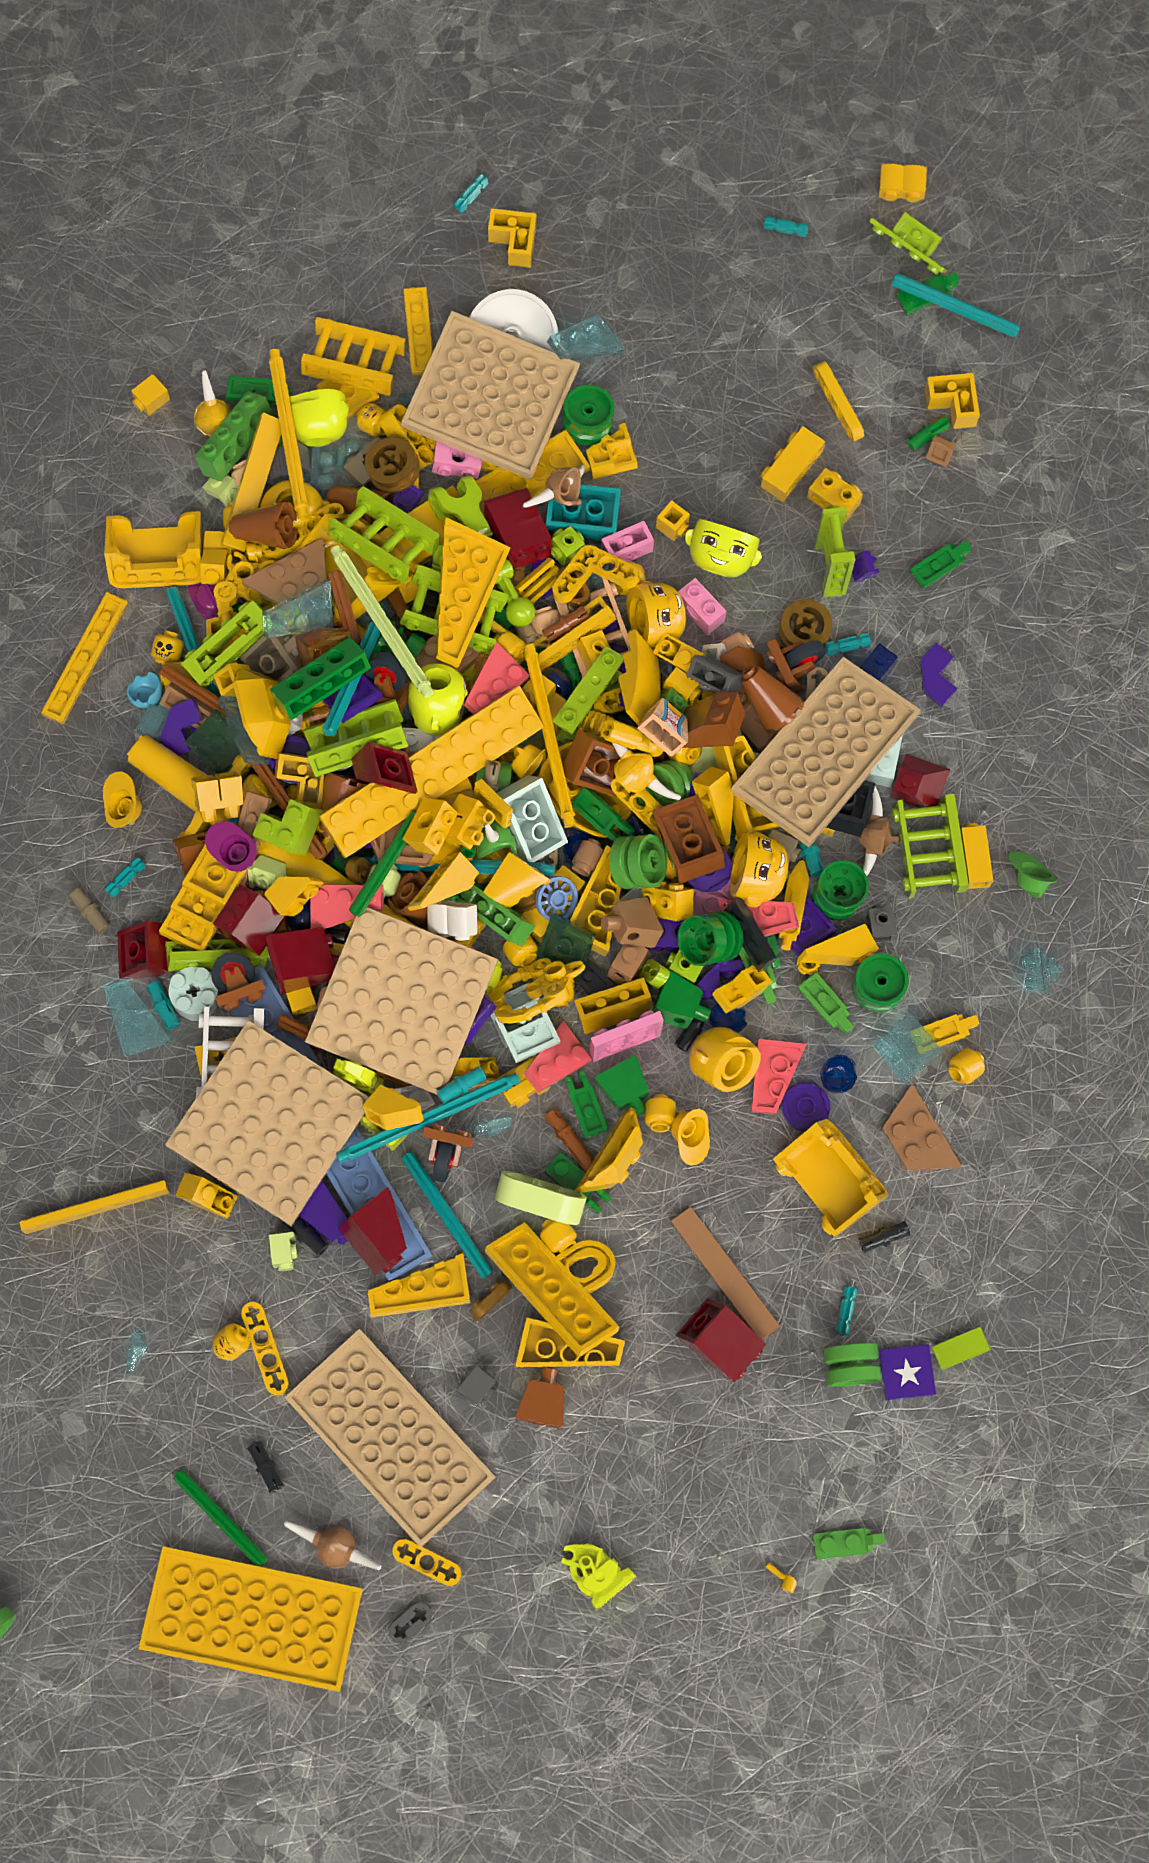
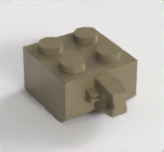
[240,626,310,682]

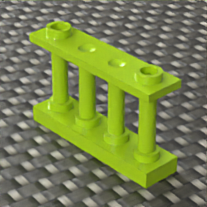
[328,486,440,584]
[814,505,855,598]
[399,564,508,654]
[553,646,624,746]
[304,699,408,777]
[892,794,969,898]

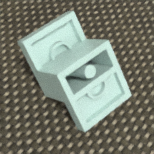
[490,983,560,1063]

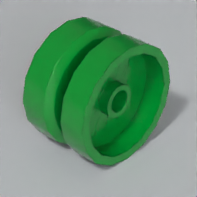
[562,385,615,446]
[852,954,909,1013]

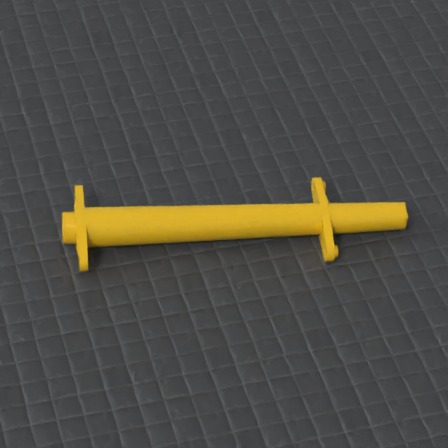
[127,735,486,948]

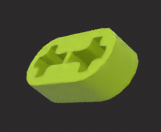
[639,959,670,988]

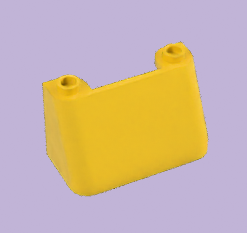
[104,511,203,588]
[295,513,401,622]
[773,1119,888,1237]

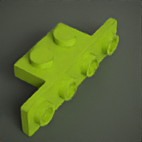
[869,212,947,274]

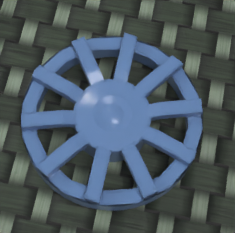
[535,876,578,922]

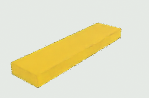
[404,287,433,376]

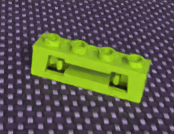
[181,600,276,688]

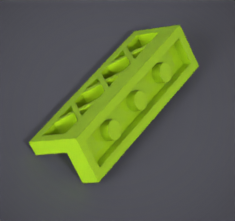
[165,939,268,971]

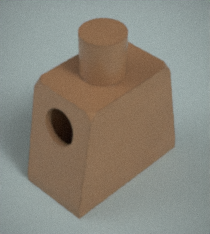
[601,897,664,948]
[607,944,650,986]

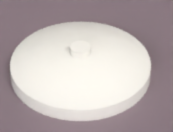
[470,289,558,353]

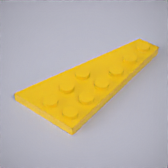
[436,517,510,668]

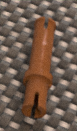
[544,1108,594,1173]

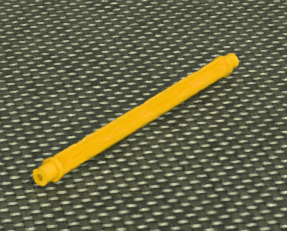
[269,349,308,520]
[524,644,575,828]

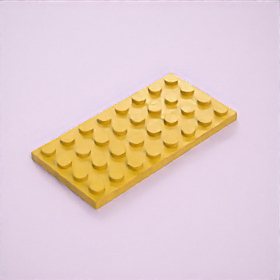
[138,1546,363,1692]

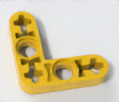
[552,545,640,603]

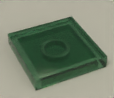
[184,709,250,774]
[537,913,596,979]

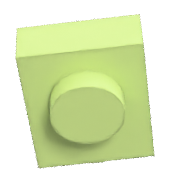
[202,475,237,507]

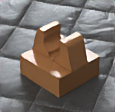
[926,436,956,467]

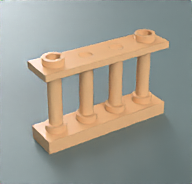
[555,577,631,677]

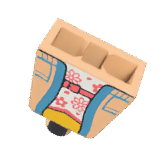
[637,698,688,757]

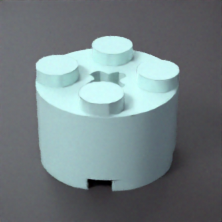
[169,967,220,1021]

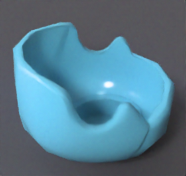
[126,671,163,708]

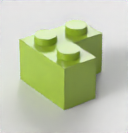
[252,799,323,856]

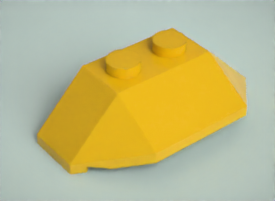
[233,668,291,759]
[575,1107,643,1193]

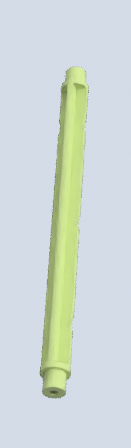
[331,545,434,698]

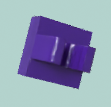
[852,551,879,582]

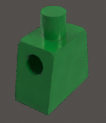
[652,971,711,1029]
[594,1055,649,1117]

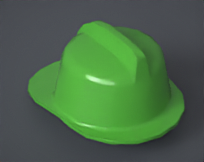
[1008,851,1058,898]

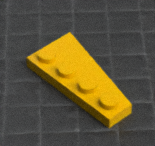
[368,1253,470,1318]

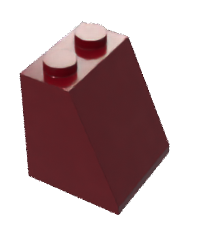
[484,487,552,569]
[265,927,338,995]
[338,1187,407,1275]
[676,1298,766,1382]

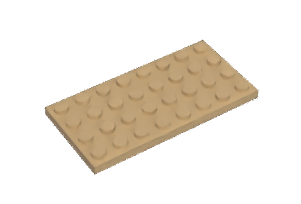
[731,657,921,847]
[284,1329,496,1548]

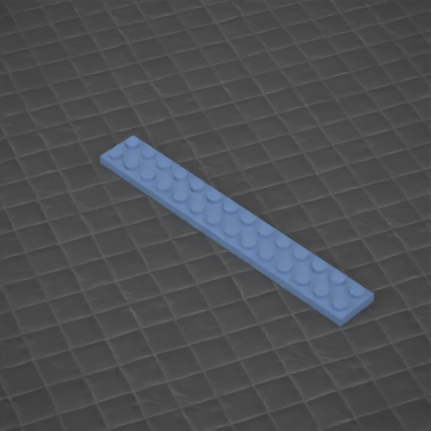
[232,964,432,1282]

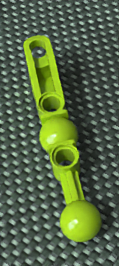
[428,475,536,627]

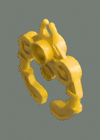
[213,551,301,637]
[488,958,585,1023]

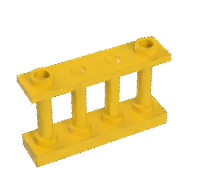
[301,317,406,396]

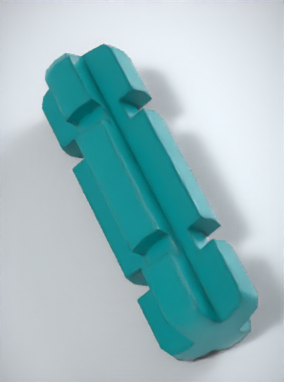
[453,174,488,213]
[764,216,808,237]
[825,633,871,656]
[104,857,145,897]
[835,1286,857,1336]

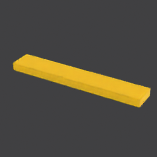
[220,413,281,553]
[41,592,128,725]
[19,1180,170,1234]

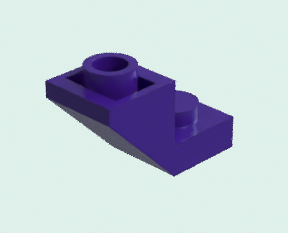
[696,960,743,1000]

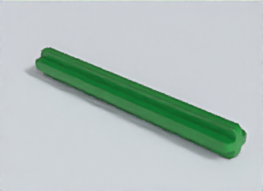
[349,811,416,917]
[173,1470,268,1567]

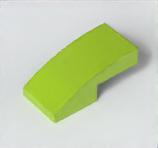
[932,1327,991,1370]

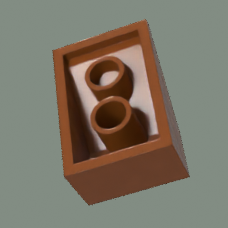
[682,692,745,748]
[563,729,639,797]
[652,795,725,884]

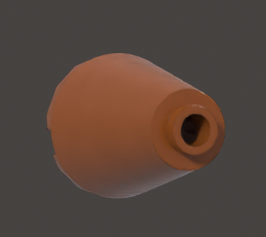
[327,485,393,534]
[229,501,298,549]
[741,666,804,733]
[319,771,369,839]
[388,871,429,928]

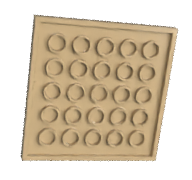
[401,311,580,480]
[305,908,498,1095]
[165,1021,369,1227]

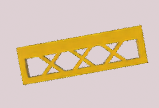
[532,596,617,672]

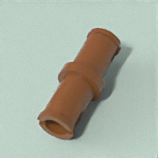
[542,606,590,643]

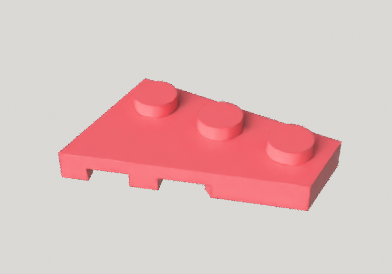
[464,642,530,714]
[311,885,384,929]
[718,898,799,937]
[524,1021,592,1093]
[751,1039,807,1115]

